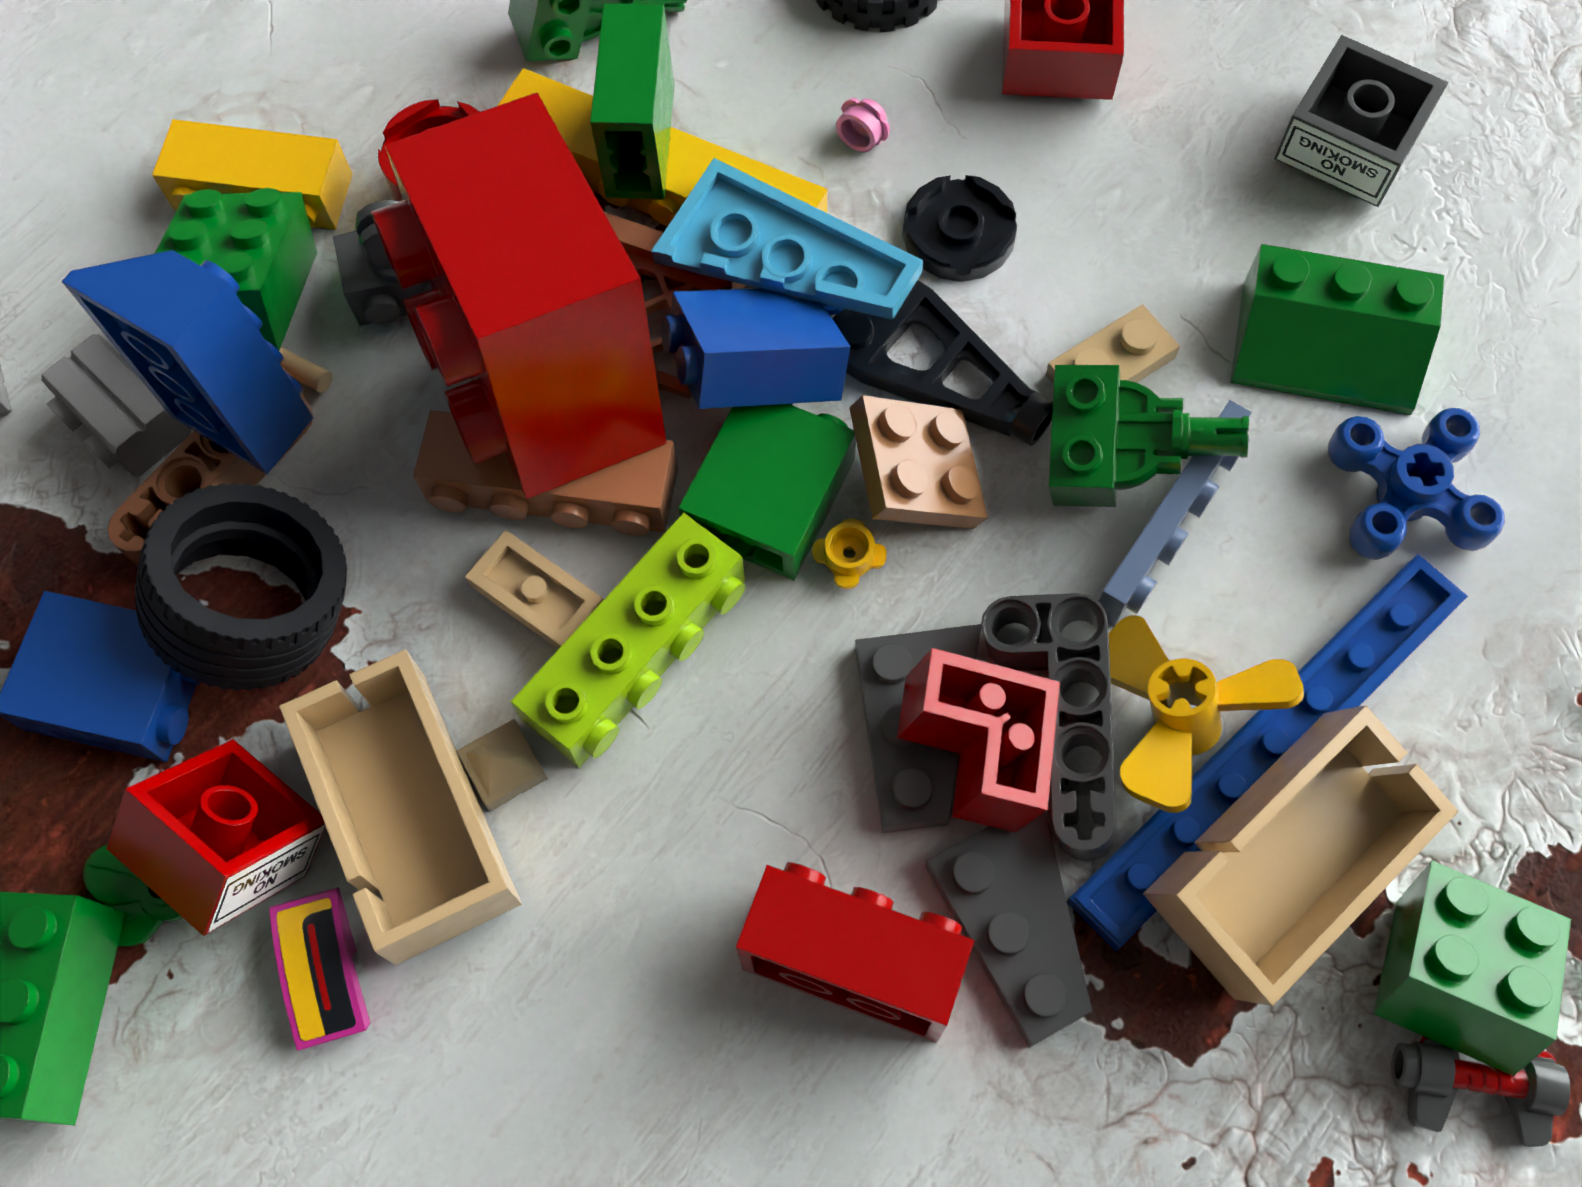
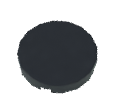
[902,175,1017,282]

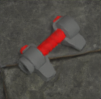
[1392,1036,1570,1147]

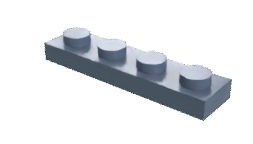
[1099,400,1252,627]

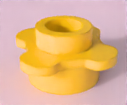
[812,518,887,589]

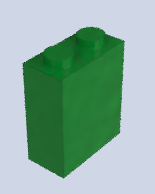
[590,3,675,199]
[678,404,856,581]

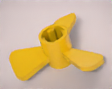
[1109,615,1304,813]

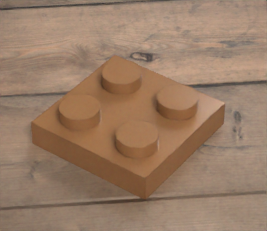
[849,395,988,529]

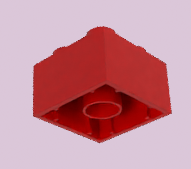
[371,92,667,499]

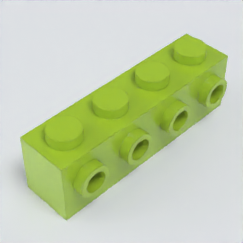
[511,513,745,768]

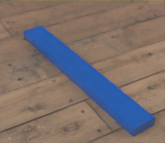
[1067,554,1468,952]

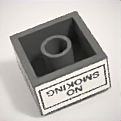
[1274,35,1449,207]

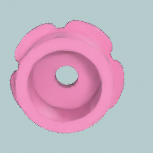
[836,98,890,152]

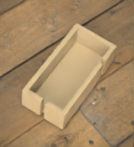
[279,649,522,965]
[1143,705,1459,1006]

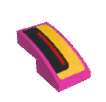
[269,887,371,1051]

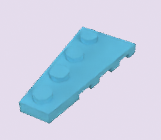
[651,158,923,320]

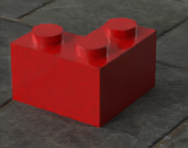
[897,648,1060,833]

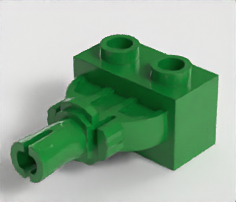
[508,0,687,61]
[1048,365,1249,507]

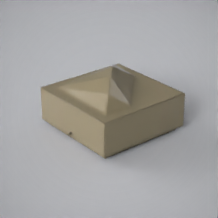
[456,718,548,811]

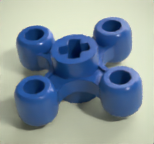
[1328,408,1505,560]

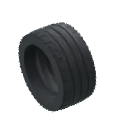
[135,483,347,691]

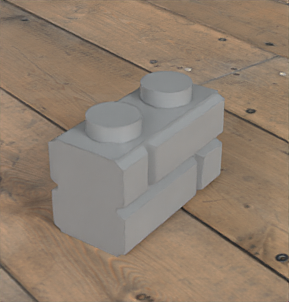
[41,334,191,476]

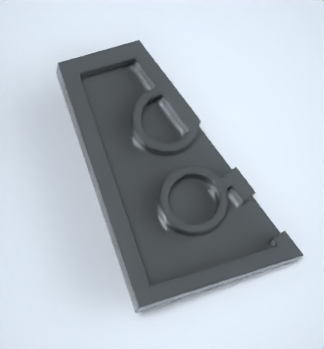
[855,624,981,833]
[925,812,1092,1048]

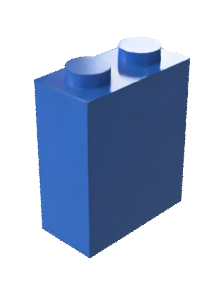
[661,289,851,409]
[0,591,200,763]

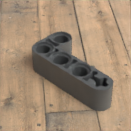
[981,593,1117,862]

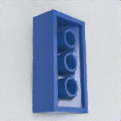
[62,250,314,474]

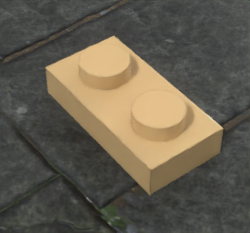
[1045,304,1180,384]
[465,530,604,649]

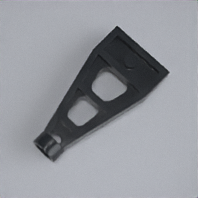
[832,280,1053,446]

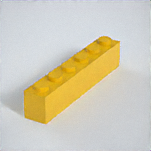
[497,68,828,227]

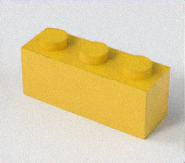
[152,119,353,230]

